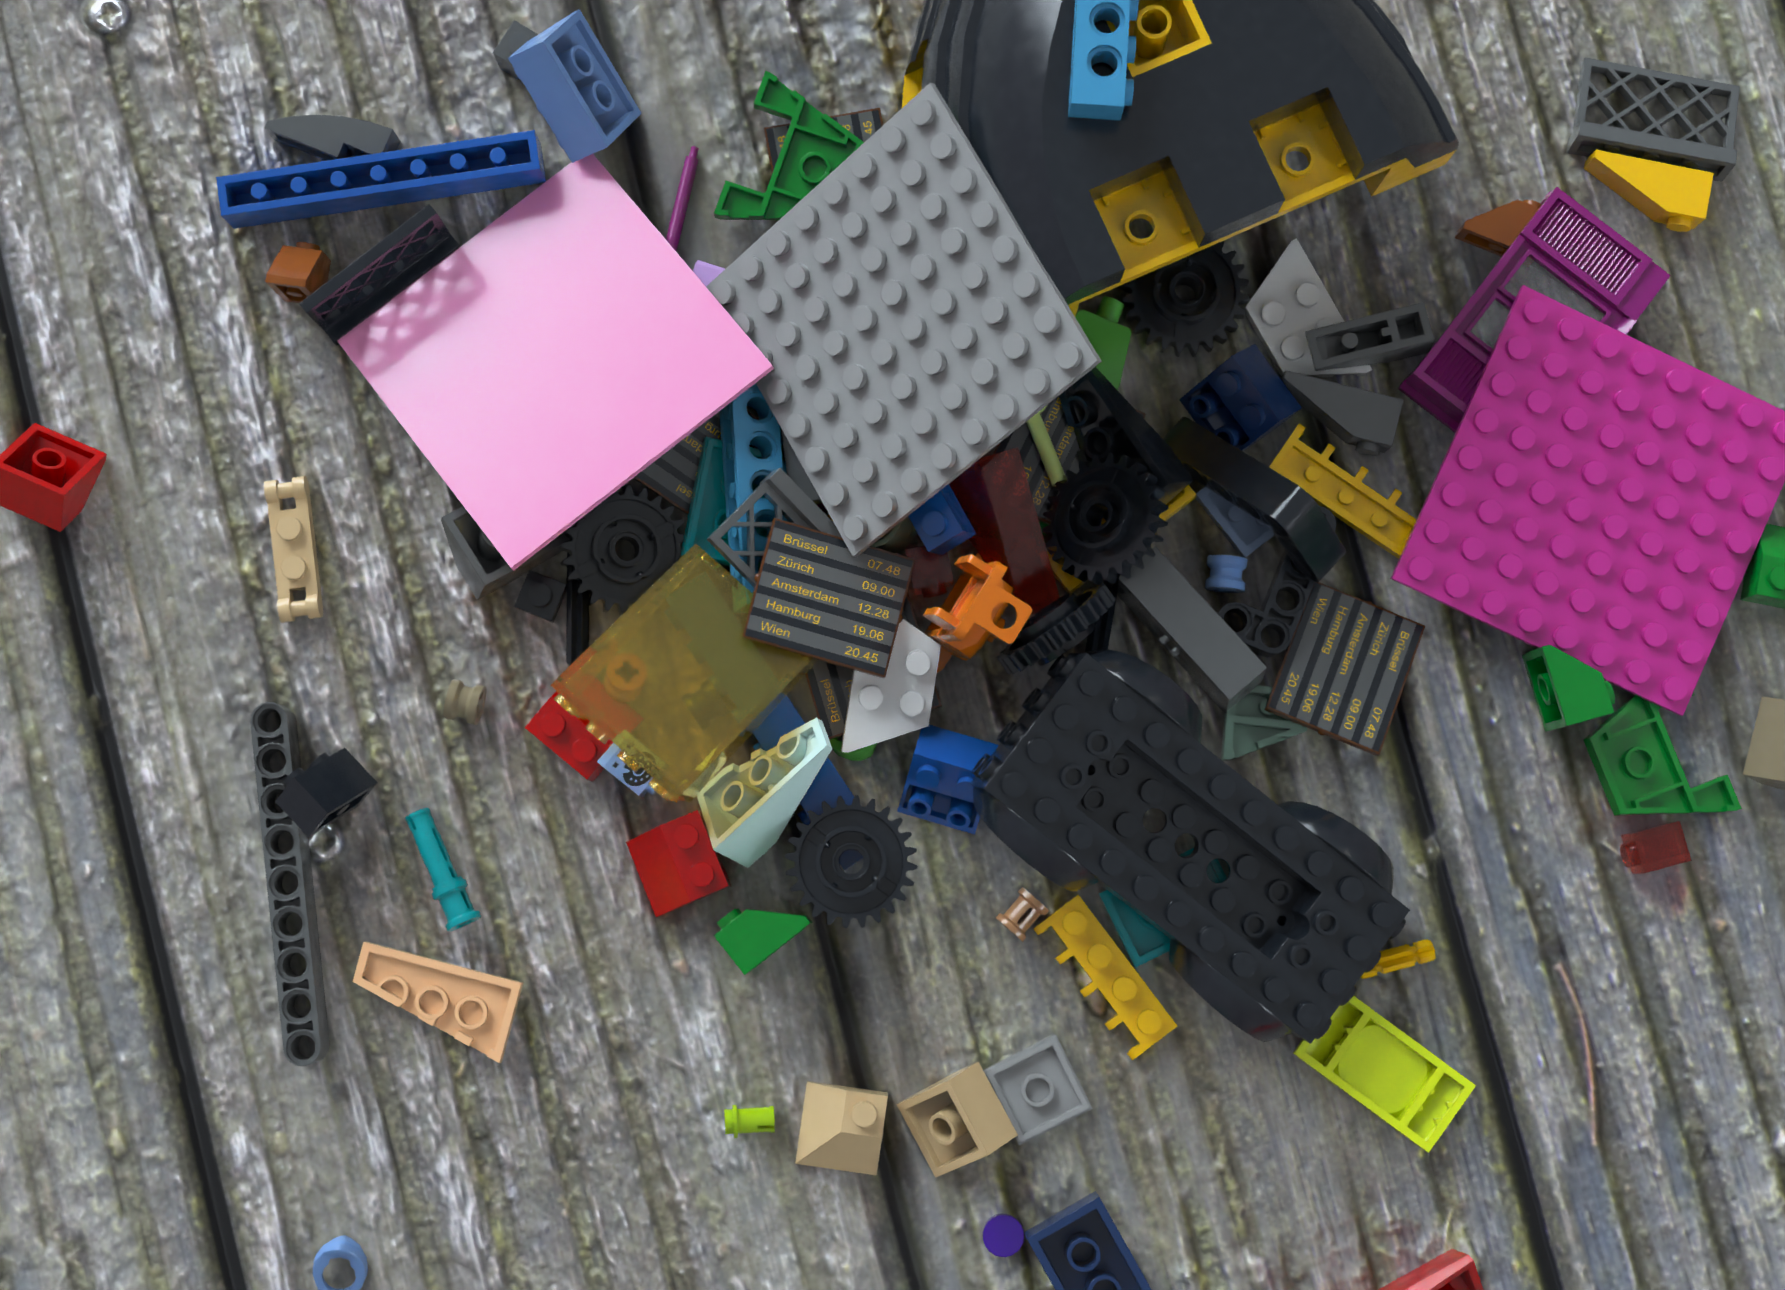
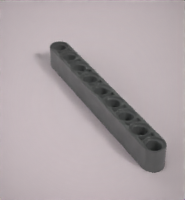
[250,702,330,1066]

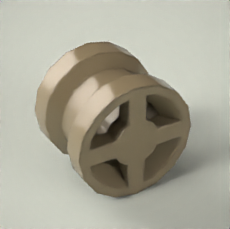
[443,679,487,725]

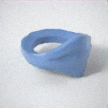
[312,1235,368,1290]

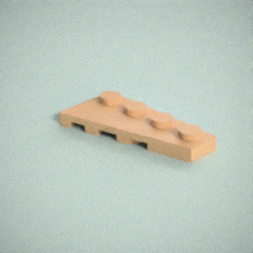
[352,941,523,1063]

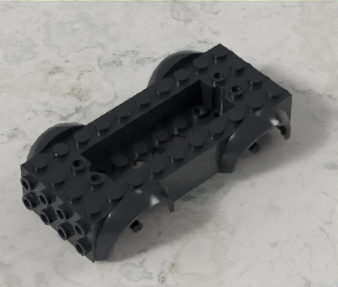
[970,649,1410,1044]

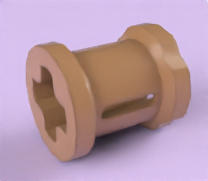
[996,887,1049,942]

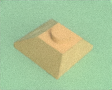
[795,1081,888,1175]

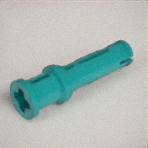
[405,808,482,932]

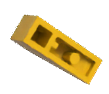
[1584,150,1714,232]

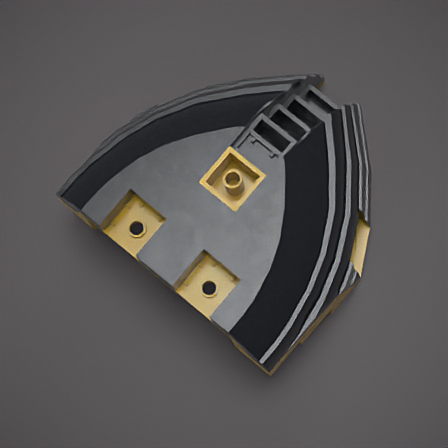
[902,0,1459,316]

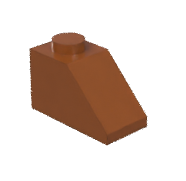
[1455,199,1542,267]
[265,242,331,303]

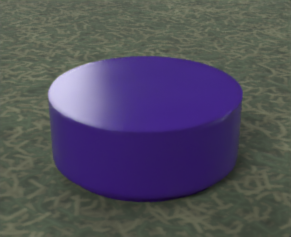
[982,1213,1024,1257]

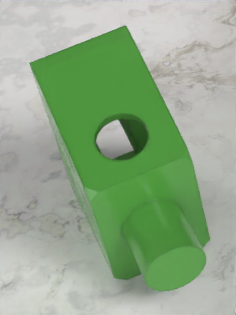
[1075,296,1132,390]

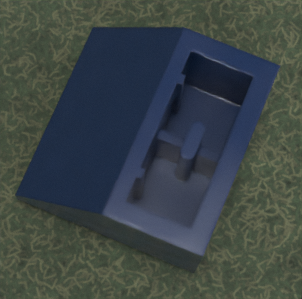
[1179,344,1302,452]

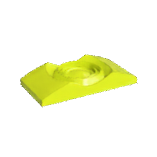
[1293,995,1476,1153]

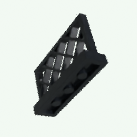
[299,204,460,346]

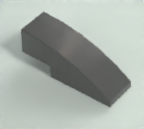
[264,115,401,161]

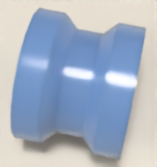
[1205,555,1248,593]

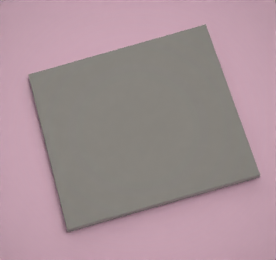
[706,83,1102,557]

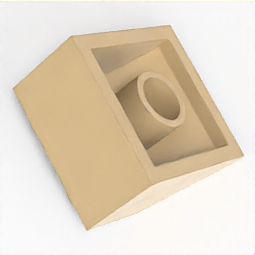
[896,1062,1018,1178]

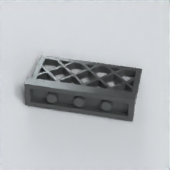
[1567,57,1740,182]
[707,468,842,587]

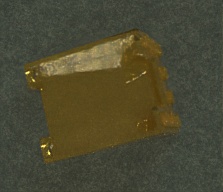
[550,544,817,803]

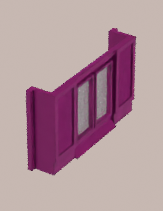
[1397,187,1671,433]

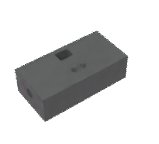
[1117,546,1267,714]

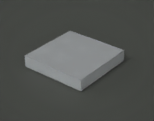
[983,1034,1093,1146]

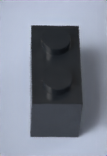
[275,747,378,837]

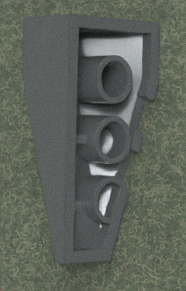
[441,506,575,600]

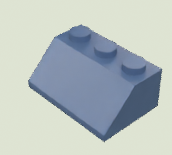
[508,9,642,163]

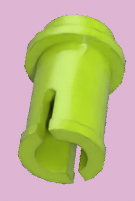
[724,1105,775,1138]

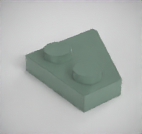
[1221,685,1307,762]

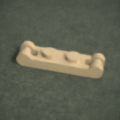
[264,476,323,623]

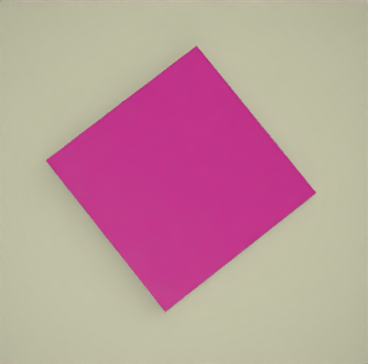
[1390,285,1785,716]

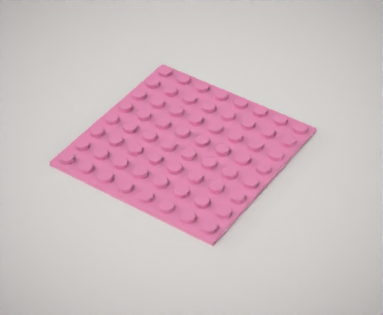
[337,154,774,571]

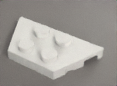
[1244,238,1372,378]
[841,619,941,753]

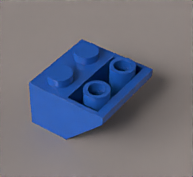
[897,724,999,835]

